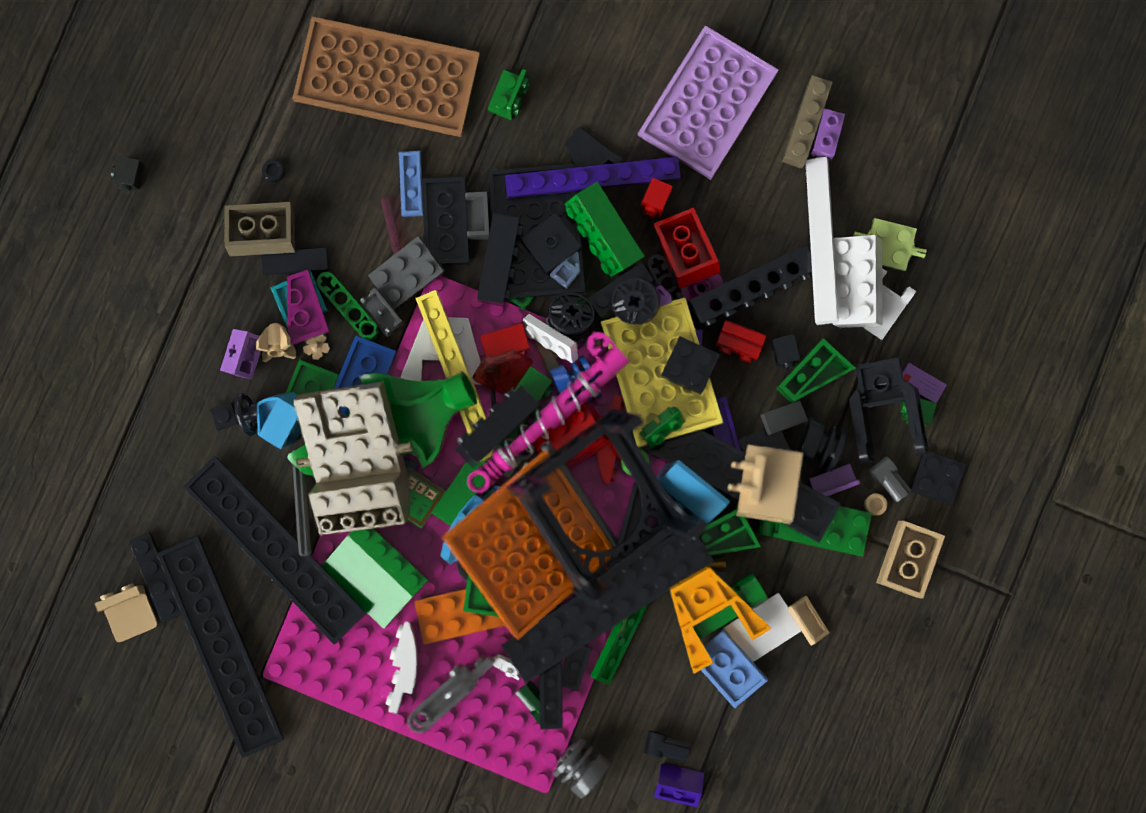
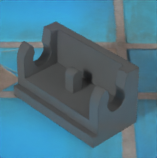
[360,287,404,338]

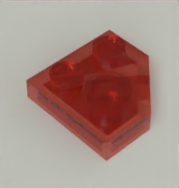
[472,350,533,395]

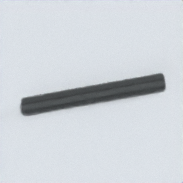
[292,449,311,556]

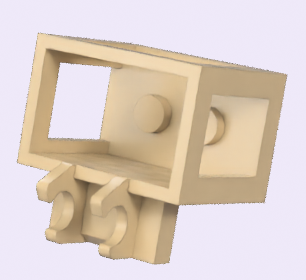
[728,445,802,524]

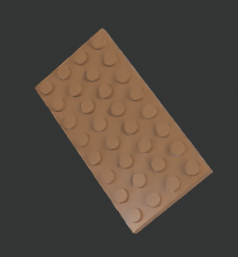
[292,17,480,137]

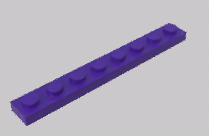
[505,157,680,198]

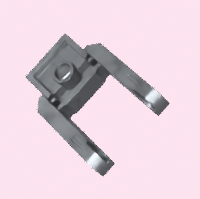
[408,655,495,733]

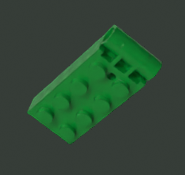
[756,506,872,557]

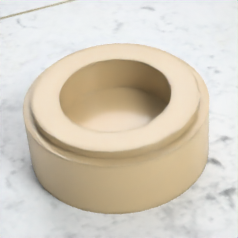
[864,493,887,515]

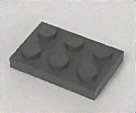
[368,236,446,310]

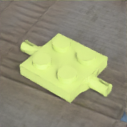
[854,218,927,271]

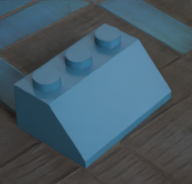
[656,460,730,524]

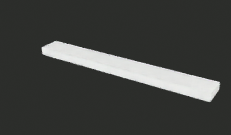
[806,157,839,325]

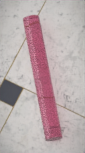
[380,197,401,255]

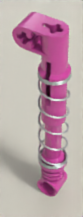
[467,332,630,493]

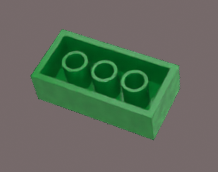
[565,182,644,277]

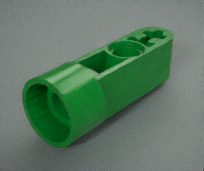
[693,573,768,638]

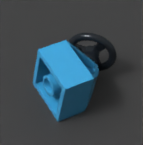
[235,392,302,449]

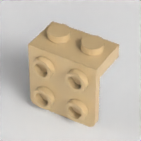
[95,583,158,642]

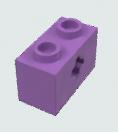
[810,109,845,161]
[220,329,261,380]

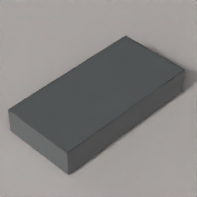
[760,401,808,436]

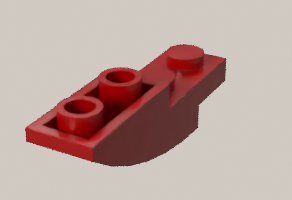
[596,395,625,486]

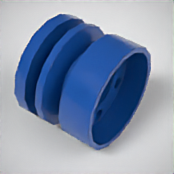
[549,355,602,403]

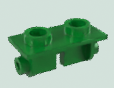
[639,406,686,448]

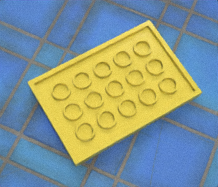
[601,298,723,448]

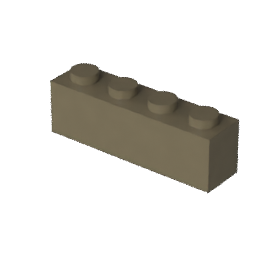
[782,75,832,169]

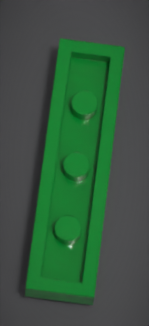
[590,605,648,685]

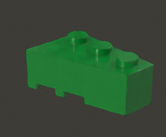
[775,338,856,403]
[699,508,761,555]

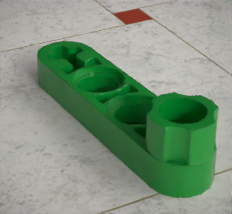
[317,272,380,341]

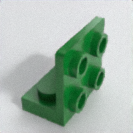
[488,69,530,120]

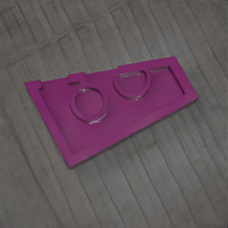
[287,270,330,345]

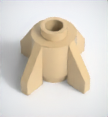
[256,323,296,362]

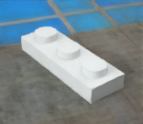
[523,314,578,363]

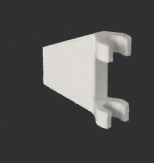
[864,269,916,340]

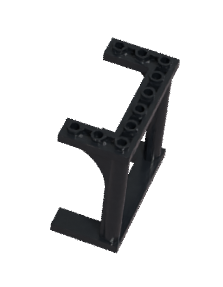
[506,409,707,609]

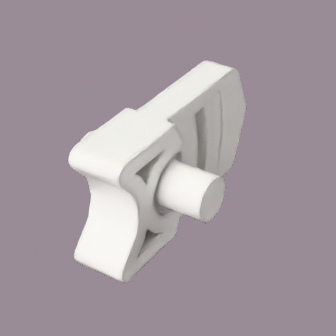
[493,654,521,680]

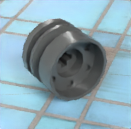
[552,738,611,799]

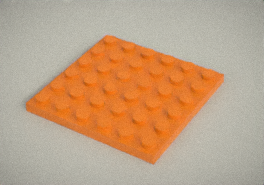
[442,451,613,640]

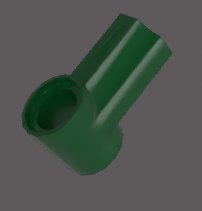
[516,681,540,724]

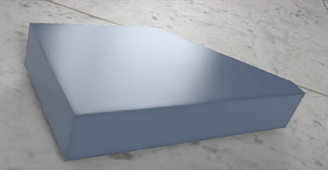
[550,252,581,289]

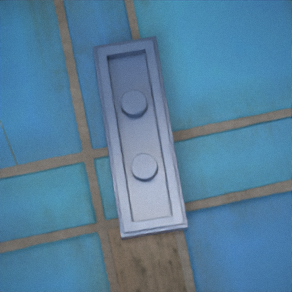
[399,151,423,217]

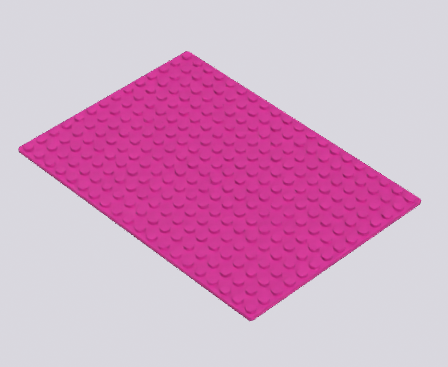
[263,276,668,793]

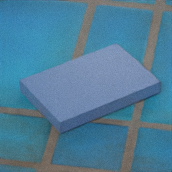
[701,629,768,708]

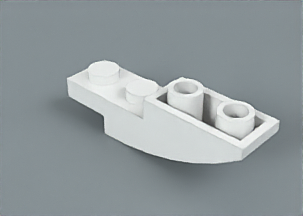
[386,621,418,714]

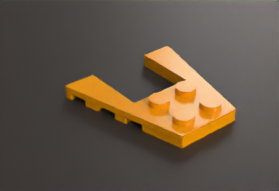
[670,565,771,674]

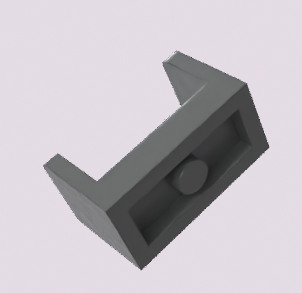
[465,192,490,241]

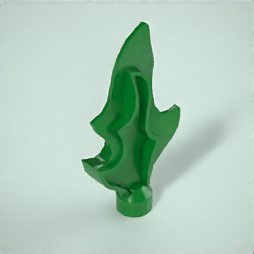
[287,371,477,476]

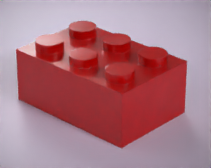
[653,207,720,289]
[533,402,611,470]

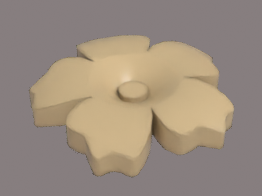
[303,335,330,360]

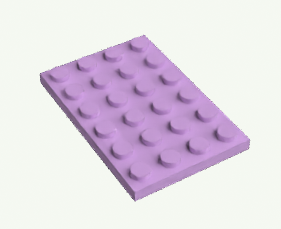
[638,26,778,180]

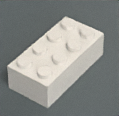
[833,235,883,328]

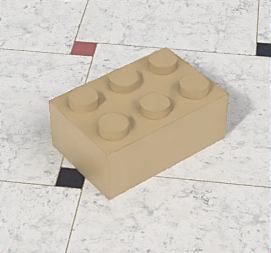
[876,521,945,599]

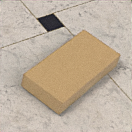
[788,596,830,645]

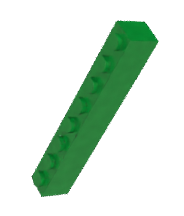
[432,366,554,526]

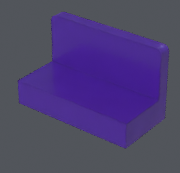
[654,763,704,807]

